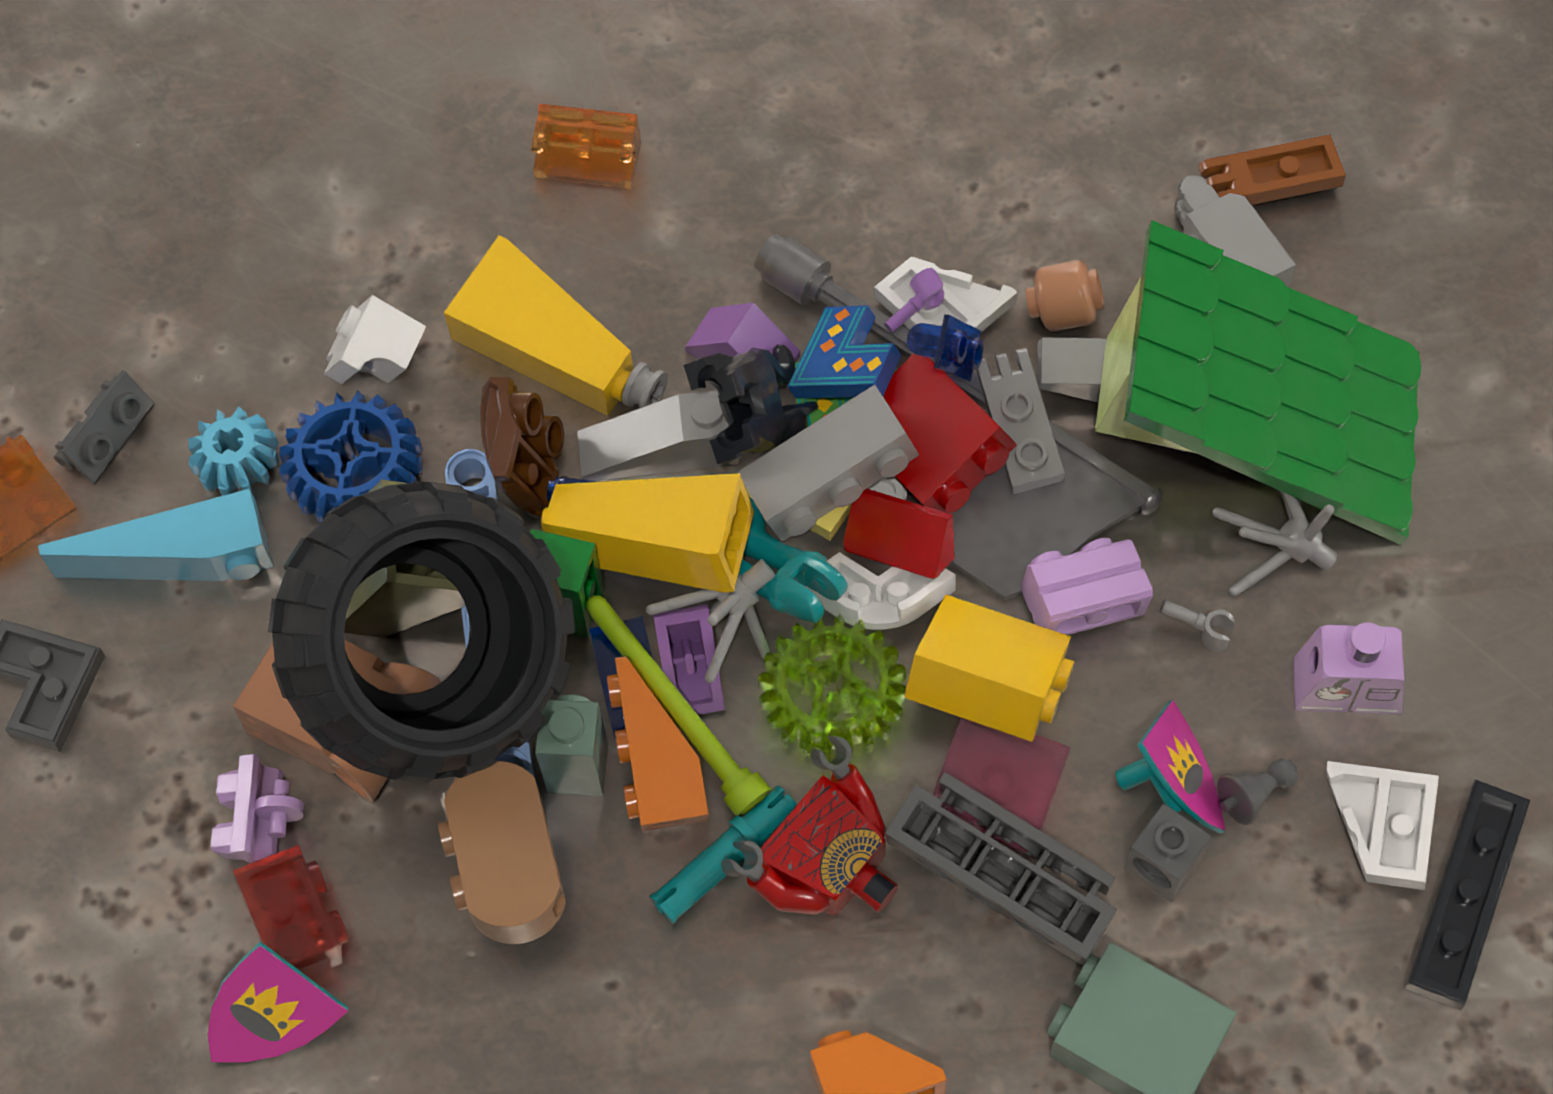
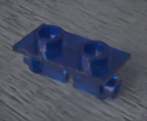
[907,314,984,382]

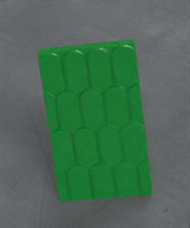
[1095,220,1421,546]

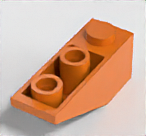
[607,656,709,832]

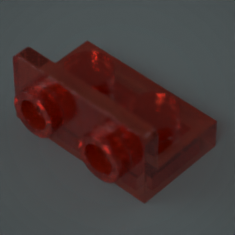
[233,845,348,970]

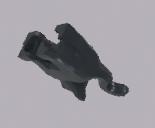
[683,344,819,464]

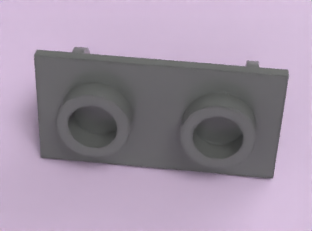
[53,370,154,484]

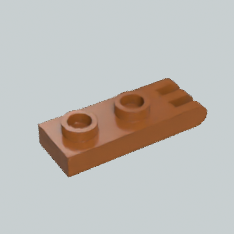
[1198,134,1346,205]

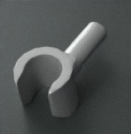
[1160,600,1235,651]

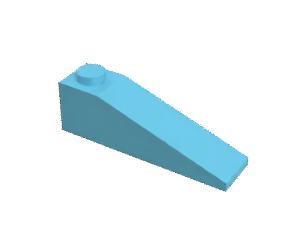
[38,489,274,581]

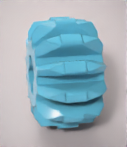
[188,407,279,496]

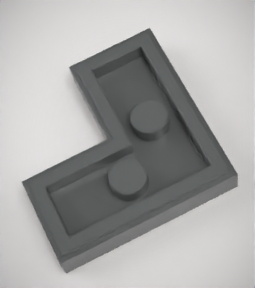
[0,619,105,752]

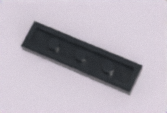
[1404,779,1530,1011]

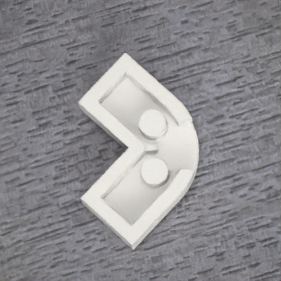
[806,552,956,630]

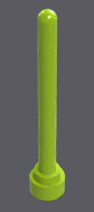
[586,595,772,817]

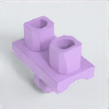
[210,754,305,870]

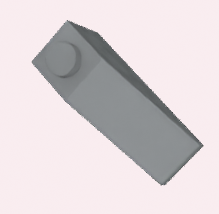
[577,390,739,482]

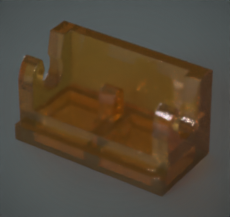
[531,103,641,188]

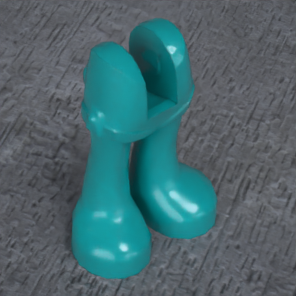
[739,497,848,623]

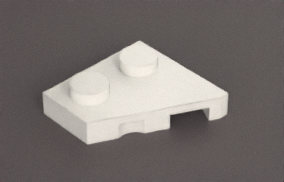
[874,256,1018,357]
[1326,761,1439,890]

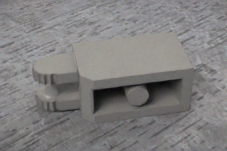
[1174,174,1296,287]

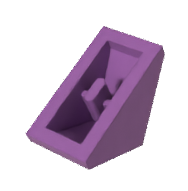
[685,302,800,390]
[653,604,725,719]

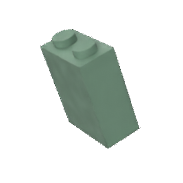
[1047,942,1237,1094]

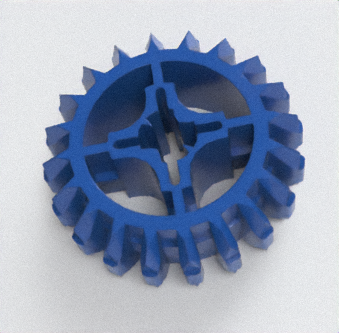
[279,390,423,523]

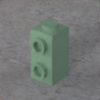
[535,695,609,796]

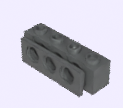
[885,772,1117,966]

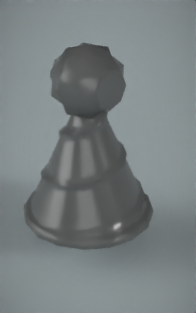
[1217,758,1298,825]

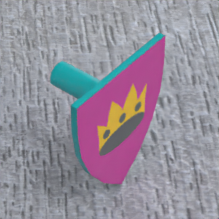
[1115,700,1225,834]
[207,942,348,1062]

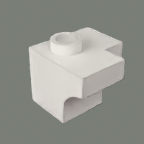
[324,295,426,384]

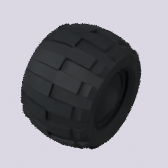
[268,482,575,783]

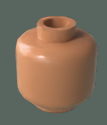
[1026,260,1105,332]

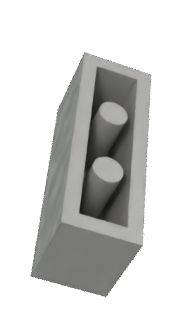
[737,385,919,542]

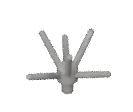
[1212,491,1337,596]
[646,559,776,683]

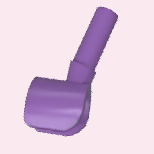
[884,268,944,333]

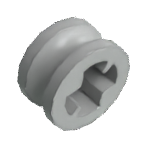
[622,362,668,408]

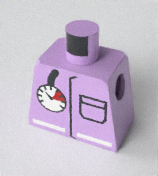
[1293,622,1404,714]

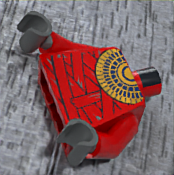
[721,736,899,916]

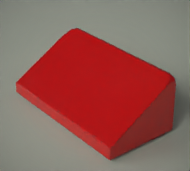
[844,488,955,579]

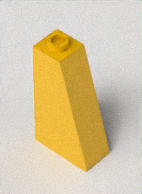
[444,235,634,416]
[541,473,754,593]

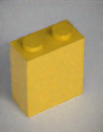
[904,594,1075,742]

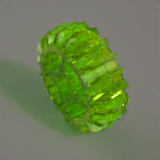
[758,613,907,761]

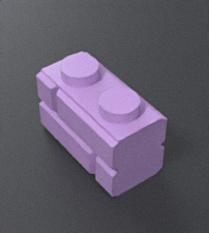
[1021,538,1153,635]

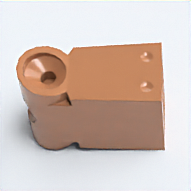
[233,640,441,803]

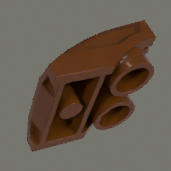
[480,377,564,520]

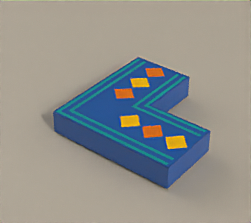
[787,305,901,398]

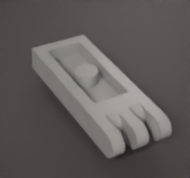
[975,348,1065,494]

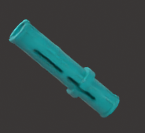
[649,785,797,925]

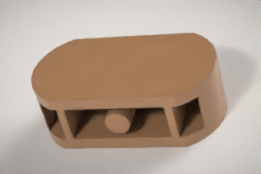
[438,761,566,944]

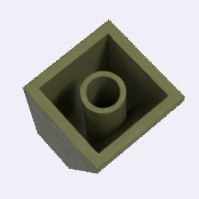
[344,479,482,638]

